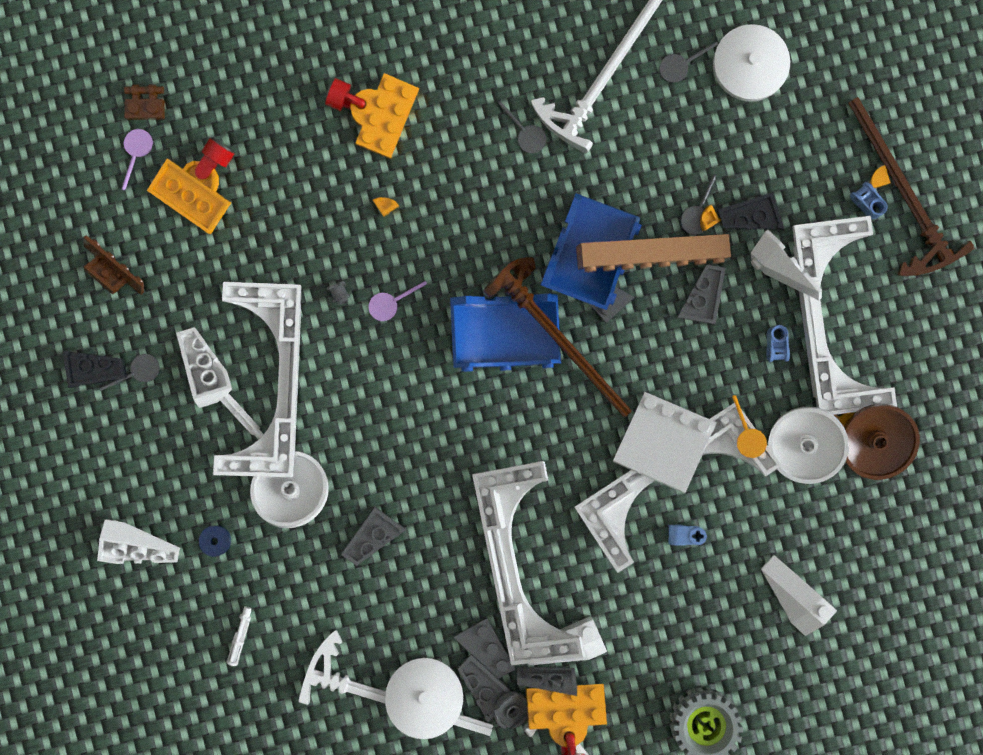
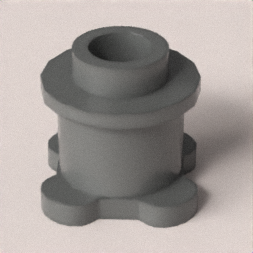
[327,281,350,305]

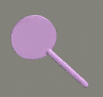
[122,129,153,190]
[369,281,427,321]

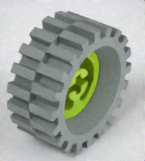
[670,687,743,755]

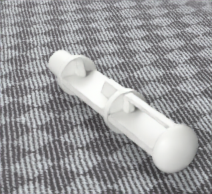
[220,393,264,440]
[227,606,252,666]

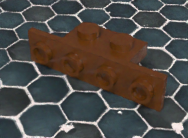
[83,235,144,295]

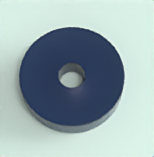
[199,525,231,557]

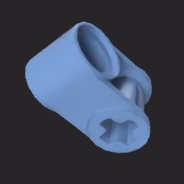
[850,182,888,219]
[766,325,790,362]
[668,525,707,545]

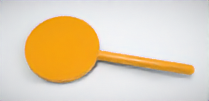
[732,395,767,458]

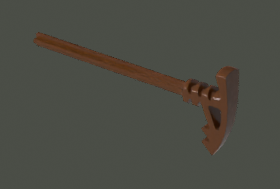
[848,97,975,276]
[483,257,632,418]

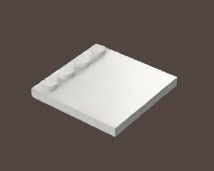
[613,392,716,494]

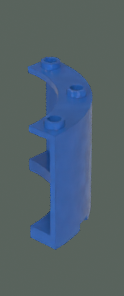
[541,193,642,310]
[450,293,561,372]

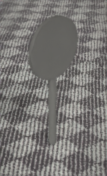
[660,42,718,83]
[498,102,546,154]
[681,175,716,235]
[99,354,160,391]

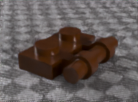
[124,84,165,120]

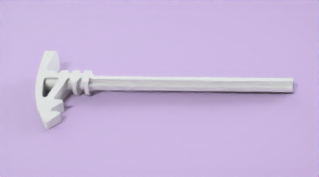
[531,0,662,154]
[299,630,493,736]

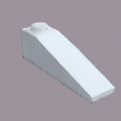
[751,230,822,301]
[176,327,232,408]
[97,519,180,564]
[761,555,837,636]
[528,616,607,665]

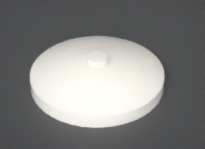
[713,24,790,101]
[768,407,849,484]
[250,451,329,528]
[385,658,463,739]

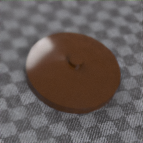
[844,404,920,480]

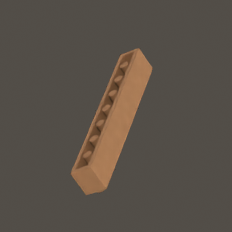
[576,234,731,272]

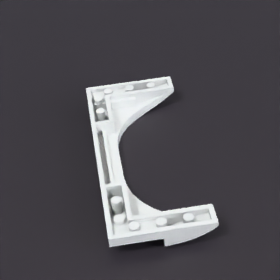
[792,216,897,415]
[213,282,301,477]
[575,403,782,573]
[472,461,585,665]

